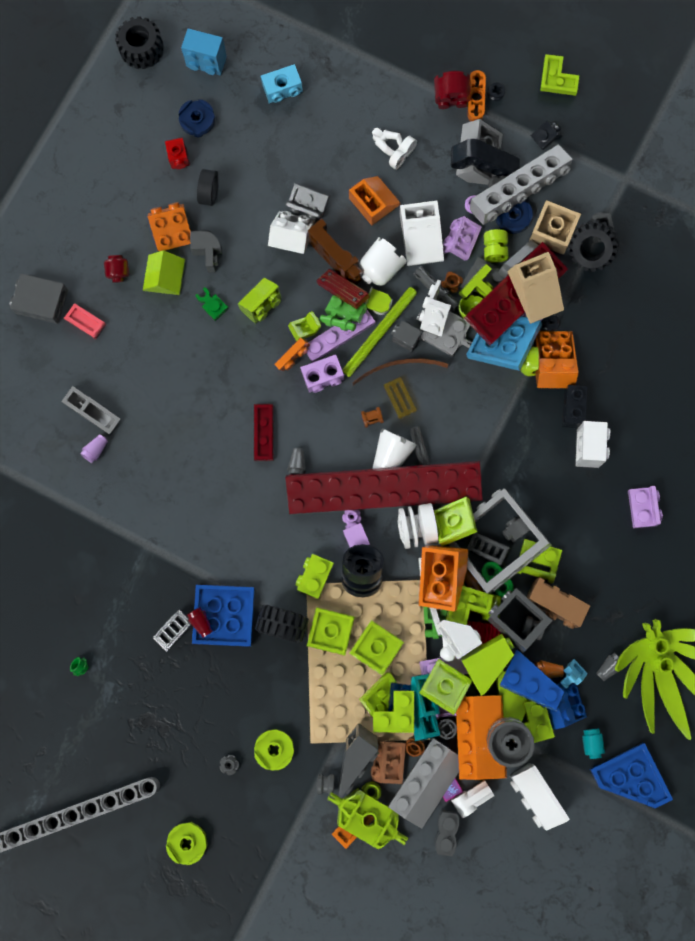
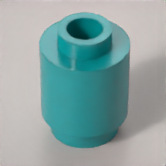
[582,728,605,759]

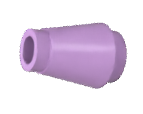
[80,434,108,463]

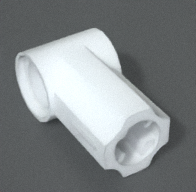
[451,780,494,818]

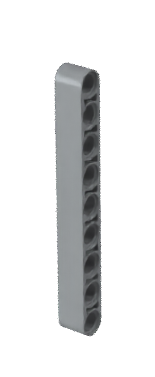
[0,777,160,853]

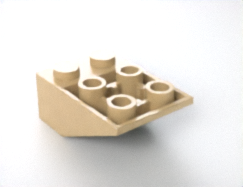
[507,252,564,324]

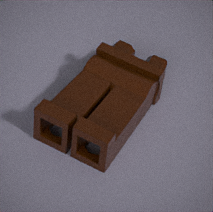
[308,218,363,285]

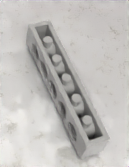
[470,144,572,225]

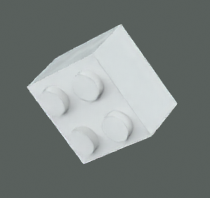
[576,421,610,468]

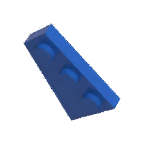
[500,650,565,712]

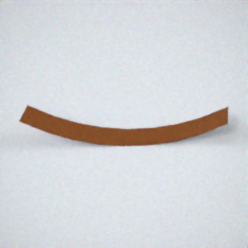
[353,359,449,386]

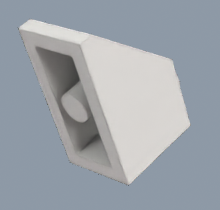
[436,620,482,659]

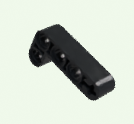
[450,139,520,177]

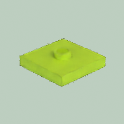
[434,497,477,546]
[307,607,355,656]
[349,620,404,676]
[419,659,473,715]

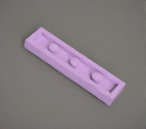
[306,310,375,363]

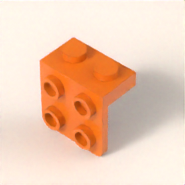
[147,202,190,251]

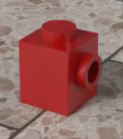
[165,138,190,169]

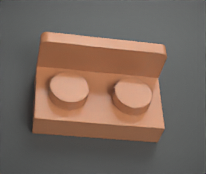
[371,741,406,784]

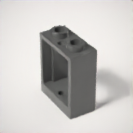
[488,588,553,653]

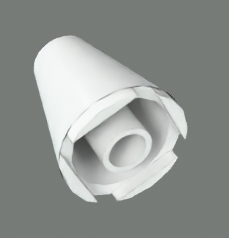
[372,428,417,469]

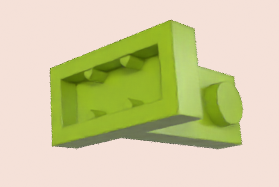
[458,264,494,299]

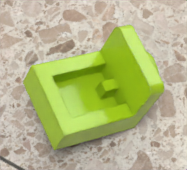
[288,311,321,341]

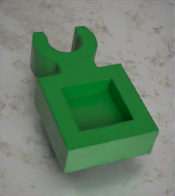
[195,287,228,321]

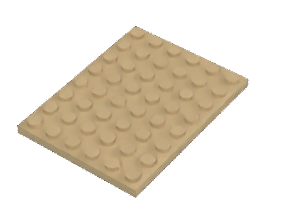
[307,580,430,743]

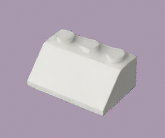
[510,763,570,831]

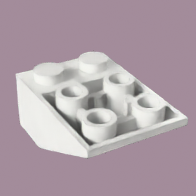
[400,201,444,266]

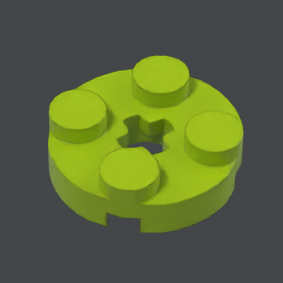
[254,729,294,770]
[166,822,208,865]

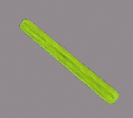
[342,287,417,377]

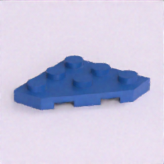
[590,743,673,808]

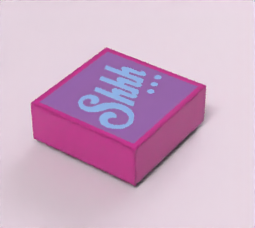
[443,778,463,802]

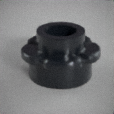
[541,315,560,331]

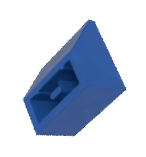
[547,682,587,730]

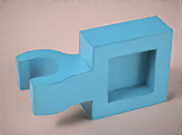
[560,659,588,689]

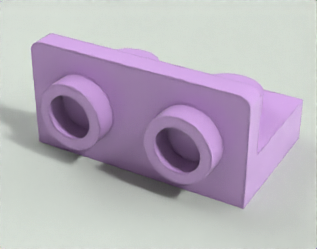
[443,216,482,261]
[628,486,663,528]

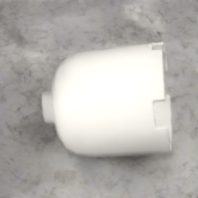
[359,237,407,285]

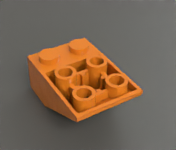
[535,331,578,388]

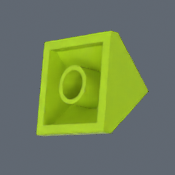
[143,250,185,295]

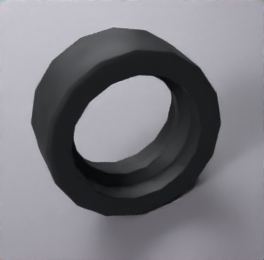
[197,169,219,206]

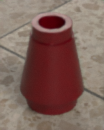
[187,607,213,638]

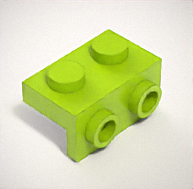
[295,554,334,599]

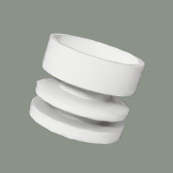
[397,503,438,549]

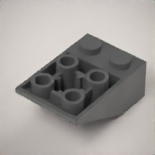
[339,723,379,798]

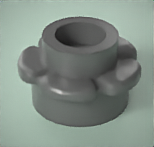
[220,755,239,775]

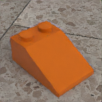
[419,544,468,612]

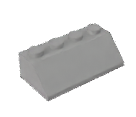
[388,738,459,829]

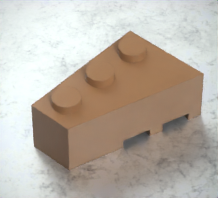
[526,577,590,629]

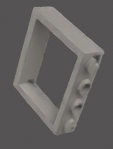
[449,488,551,594]

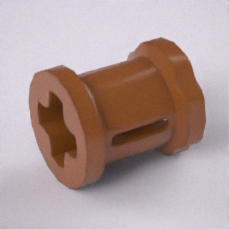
[361,407,384,428]

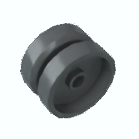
[486,717,535,768]

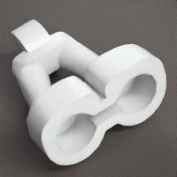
[372,128,417,170]

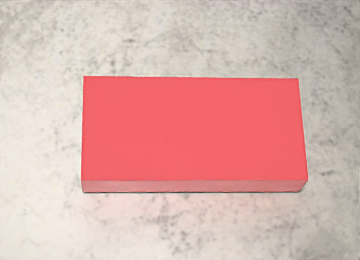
[64,303,106,339]

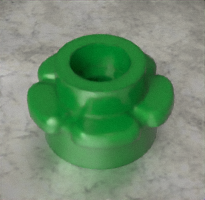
[70,657,88,676]

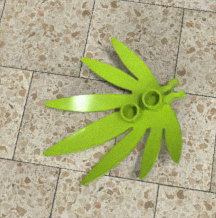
[615,619,695,740]

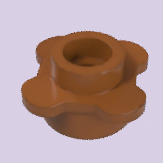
[441,272,463,293]

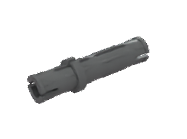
[413,266,459,313]

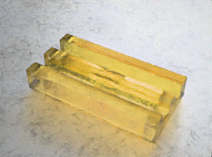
[383,377,417,420]

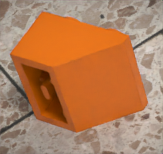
[349,176,401,226]

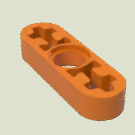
[468,70,486,121]

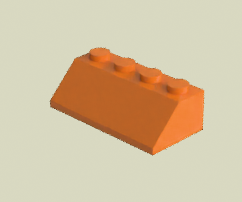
[456,695,507,780]

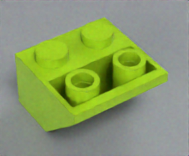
[238,278,281,324]

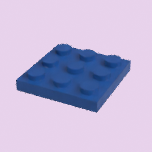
[192,585,255,647]

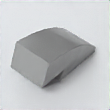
[61,386,120,434]

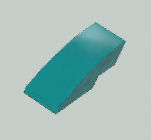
[410,674,440,741]

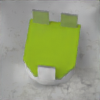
[365,287,392,315]

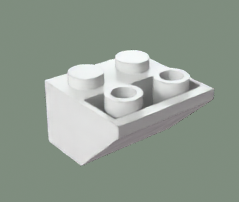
[268,211,314,254]

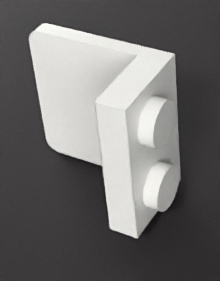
[419,280,451,336]

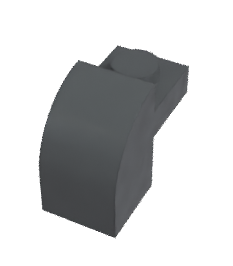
[190,231,223,273]

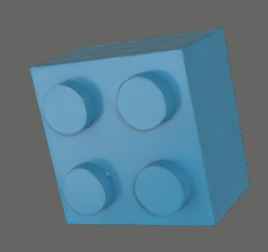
[181,29,227,76]

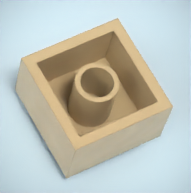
[529,200,581,255]

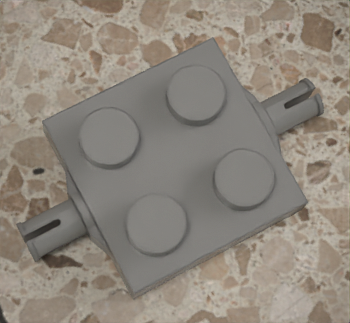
[416,311,472,357]

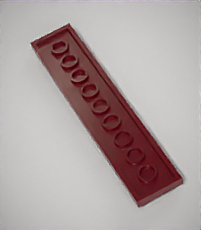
[285,461,482,514]

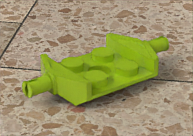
[327,788,408,849]

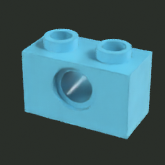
[261,64,303,103]

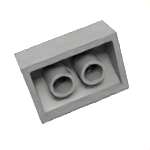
[456,119,503,185]

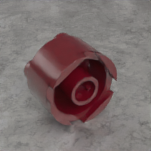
[434,71,472,109]

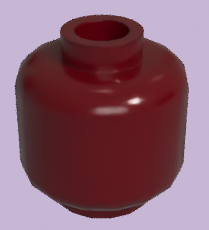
[104,255,129,283]

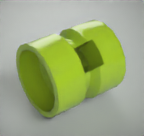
[484,229,509,263]

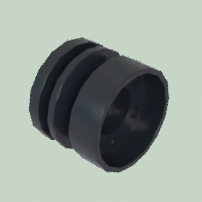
[341,544,384,598]

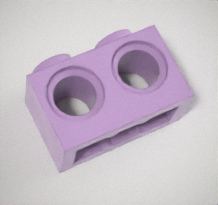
[300,355,344,393]

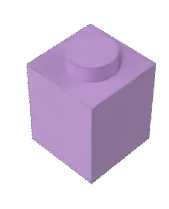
[343,522,370,548]

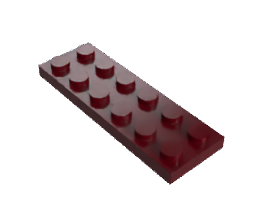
[464,242,568,346]

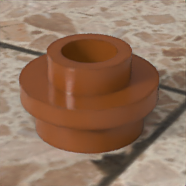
[405,737,425,757]

